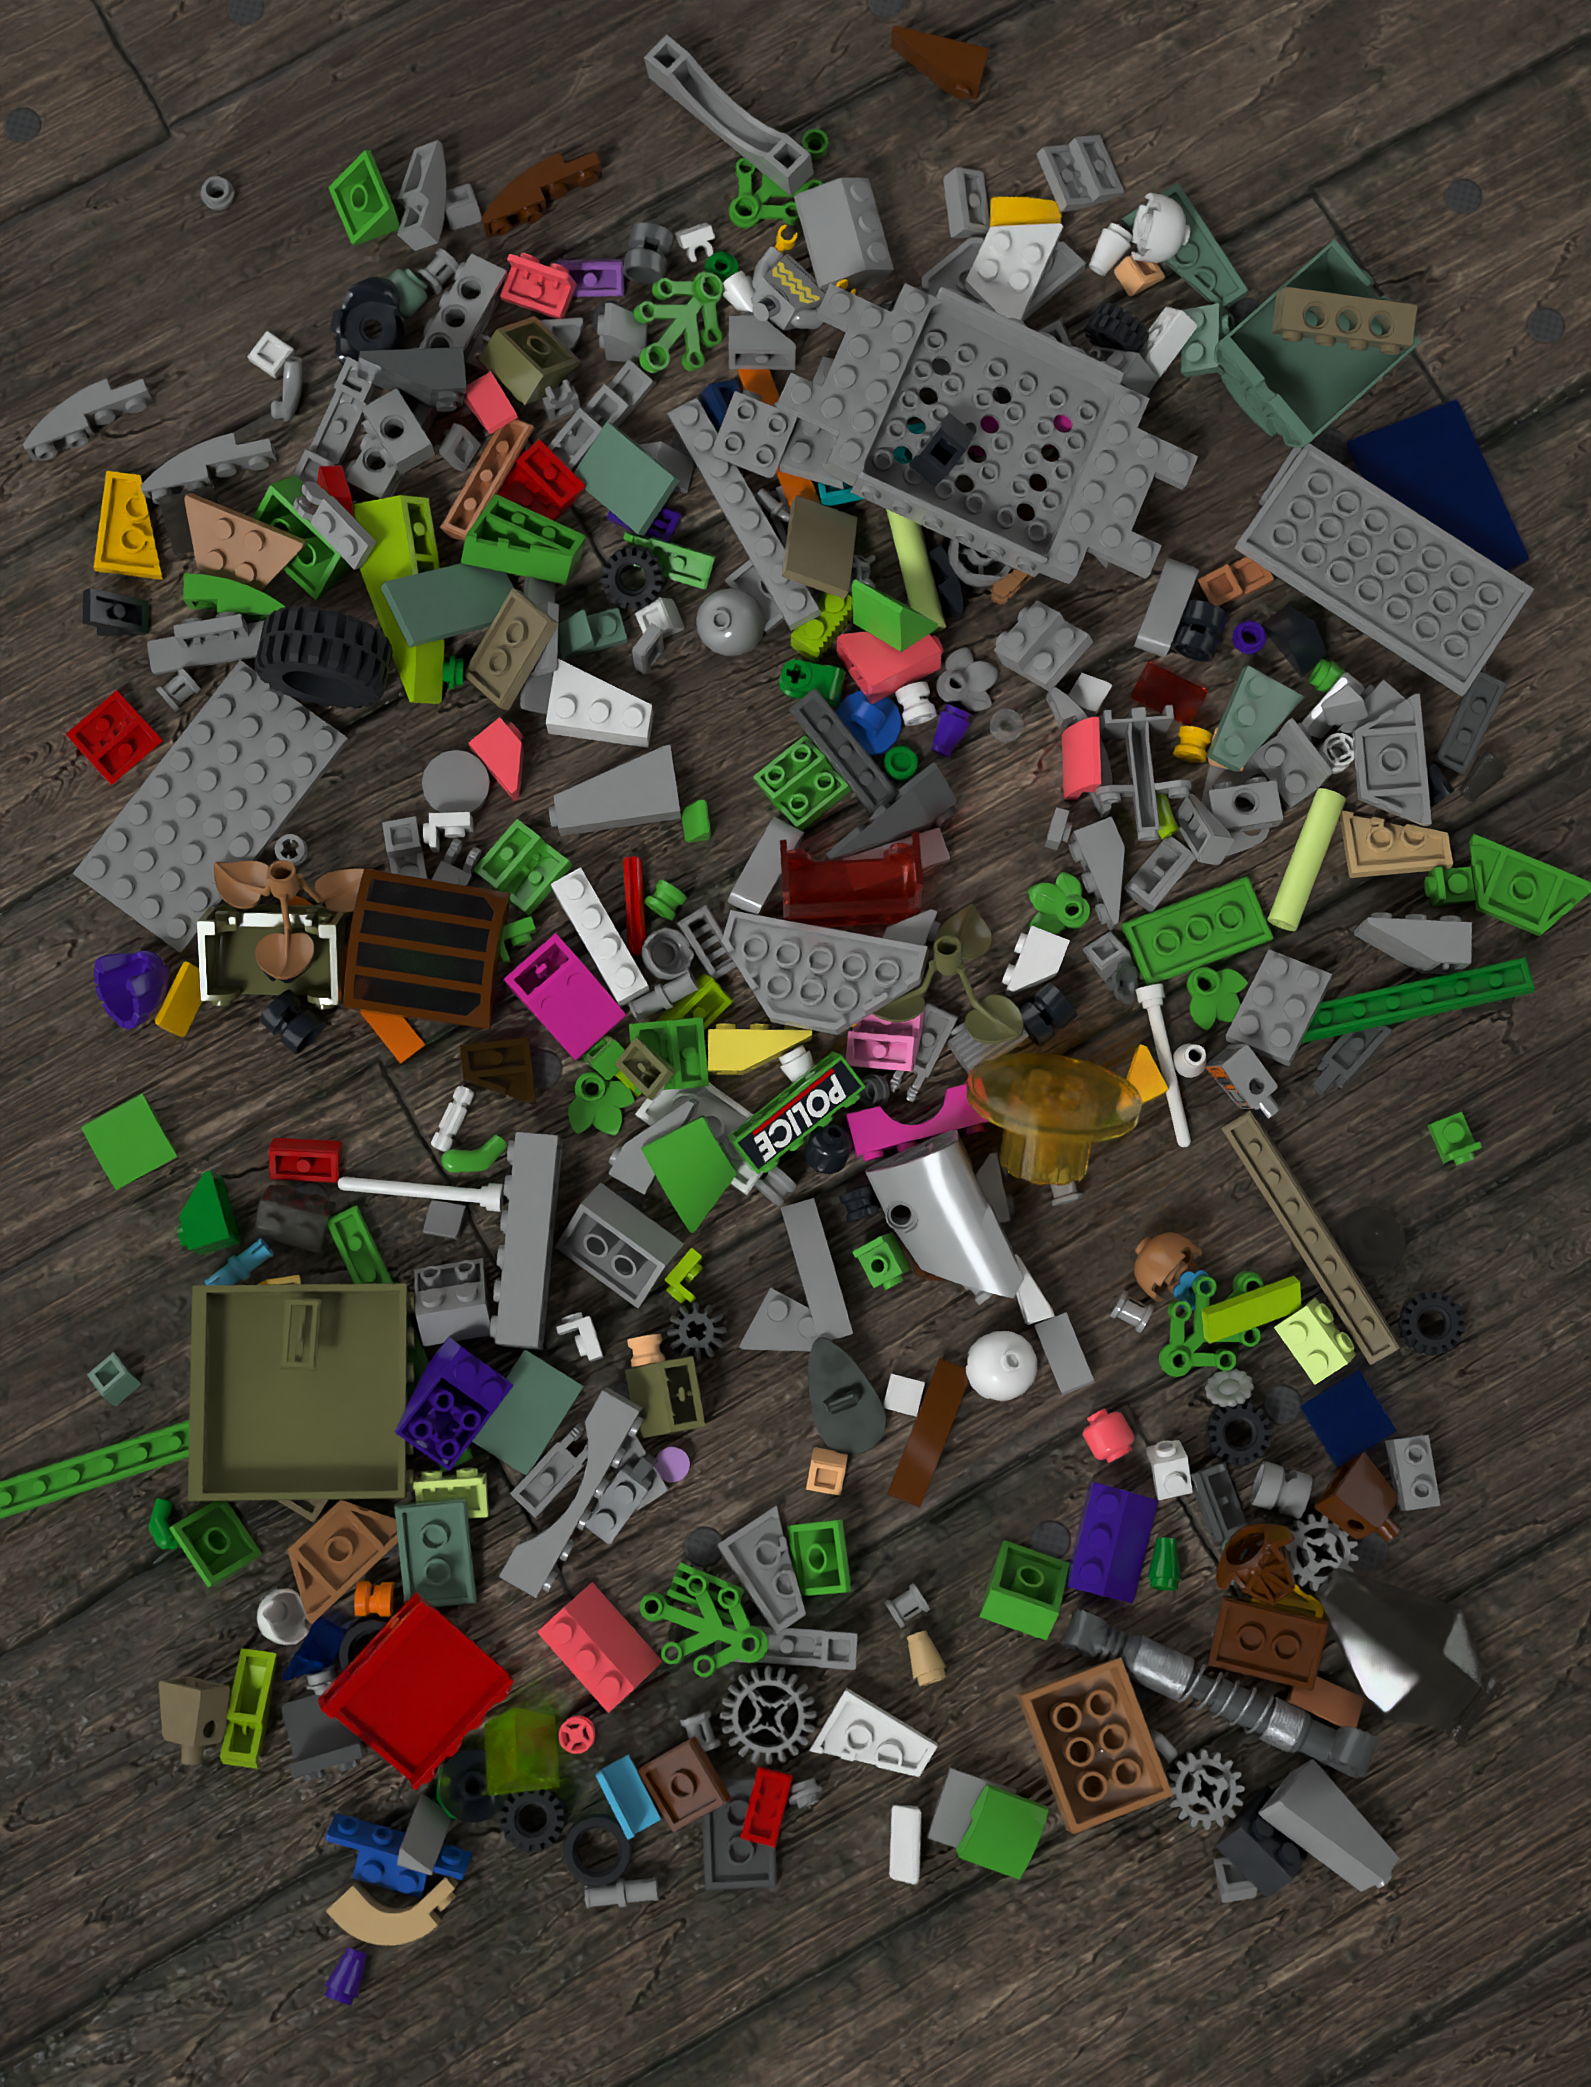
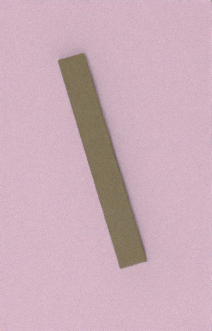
[1221,1110,1402,1365]

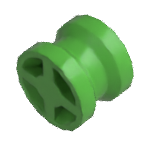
[644,879,687,921]

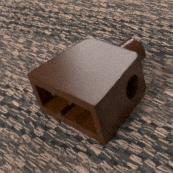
[1314,1452,1401,1542]

